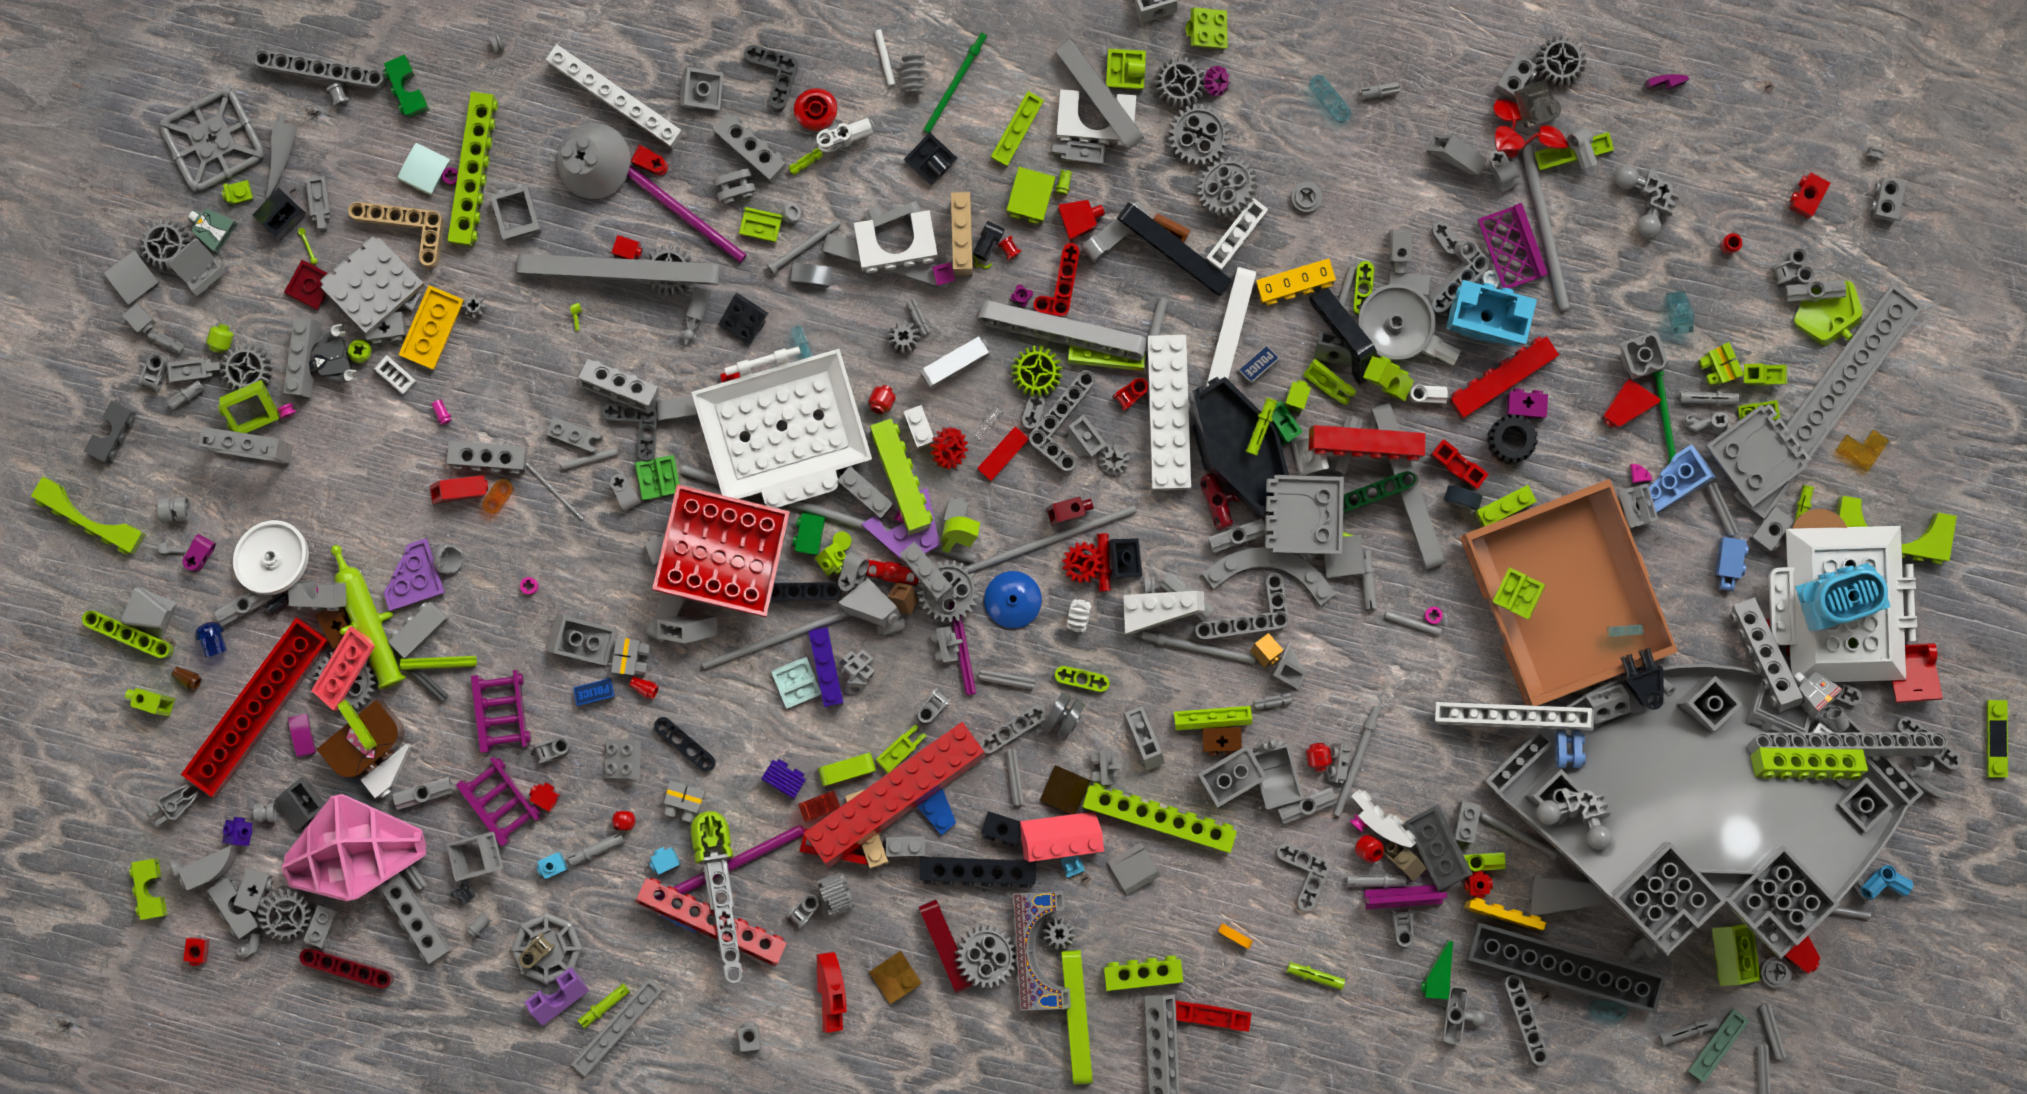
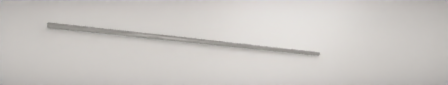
[702,505,1137,670]

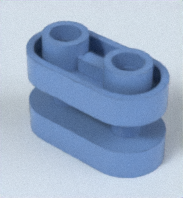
[1555,729,1586,768]

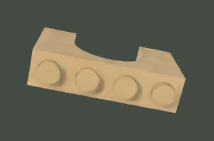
[951,192,973,276]

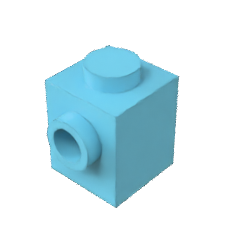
[649,847,681,875]
[536,852,568,879]

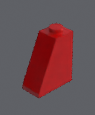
[1601,378,1661,429]
[429,475,488,505]
[1783,936,1821,974]

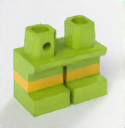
[1698,342,1744,386]

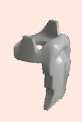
[1909,759,1947,799]

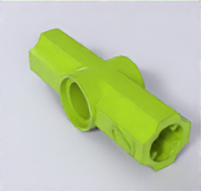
[1464,852,1506,871]

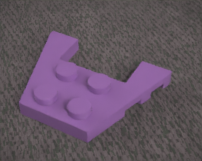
[862,487,940,564]

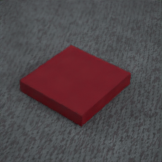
[284,259,328,311]

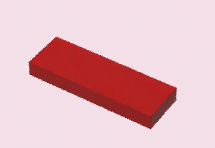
[977,426,1029,481]

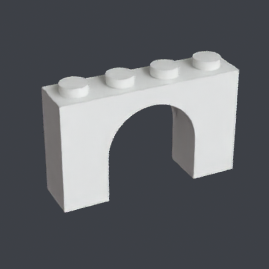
[1057,89,1136,147]
[854,210,937,273]

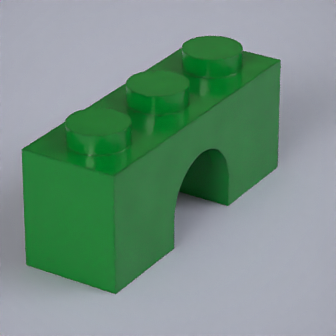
[383,54,430,118]

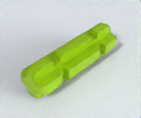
[788,148,823,175]

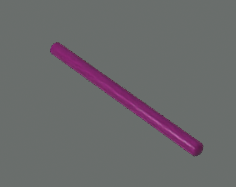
[627,166,747,263]
[654,825,805,901]

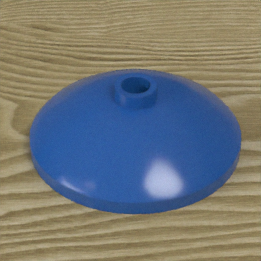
[984,571,1042,629]

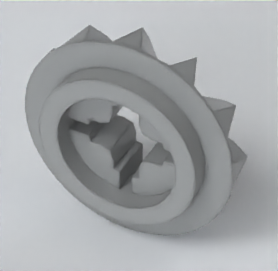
[1291,182,1322,212]
[1099,444,1129,475]
[1760,956,1792,988]

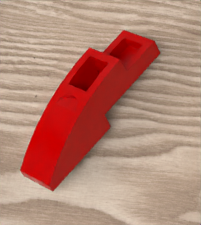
[817,952,847,1033]

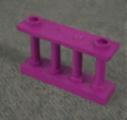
[471,670,531,753]
[456,757,541,847]

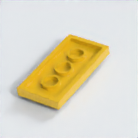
[398,285,465,370]
[1464,898,1546,932]

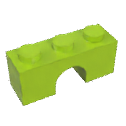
[1363,356,1414,401]
[1474,485,1537,527]
[129,858,168,920]

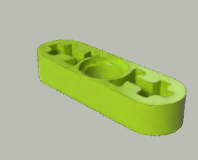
[1353,261,1374,316]
[1055,666,1110,692]
[337,699,377,751]

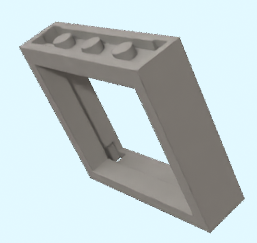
[199,427,293,464]

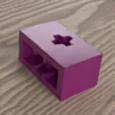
[1506,388,1548,419]

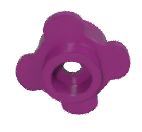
[1010,284,1033,307]

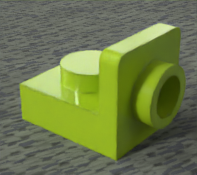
[222,180,254,205]

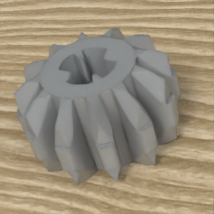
[887,320,920,353]
[1043,917,1076,950]

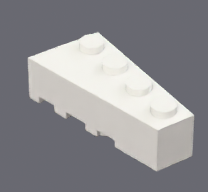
[1124,591,1205,634]

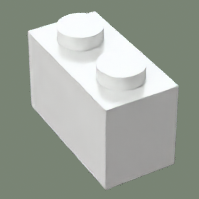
[904,405,935,449]

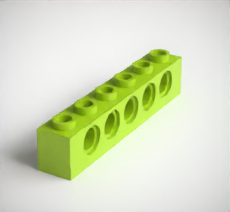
[1750,747,1868,781]

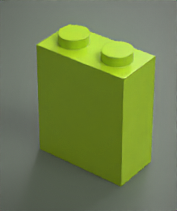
[1006,167,1055,225]

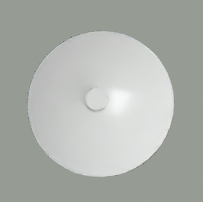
[233,520,309,595]

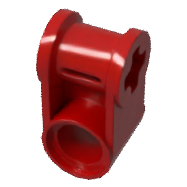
[631,145,668,176]
[1112,378,1148,412]

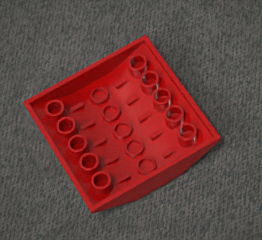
[652,484,790,618]

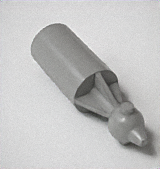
[681,287,711,344]

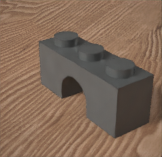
[84,401,136,464]

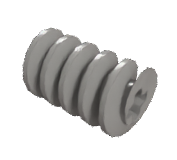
[900,53,926,95]

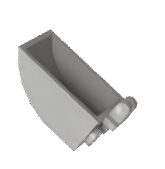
[1253,738,1304,810]
[170,845,240,891]

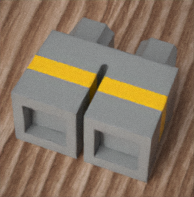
[611,637,651,676]
[664,781,706,822]

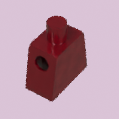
[1046,497,1094,527]

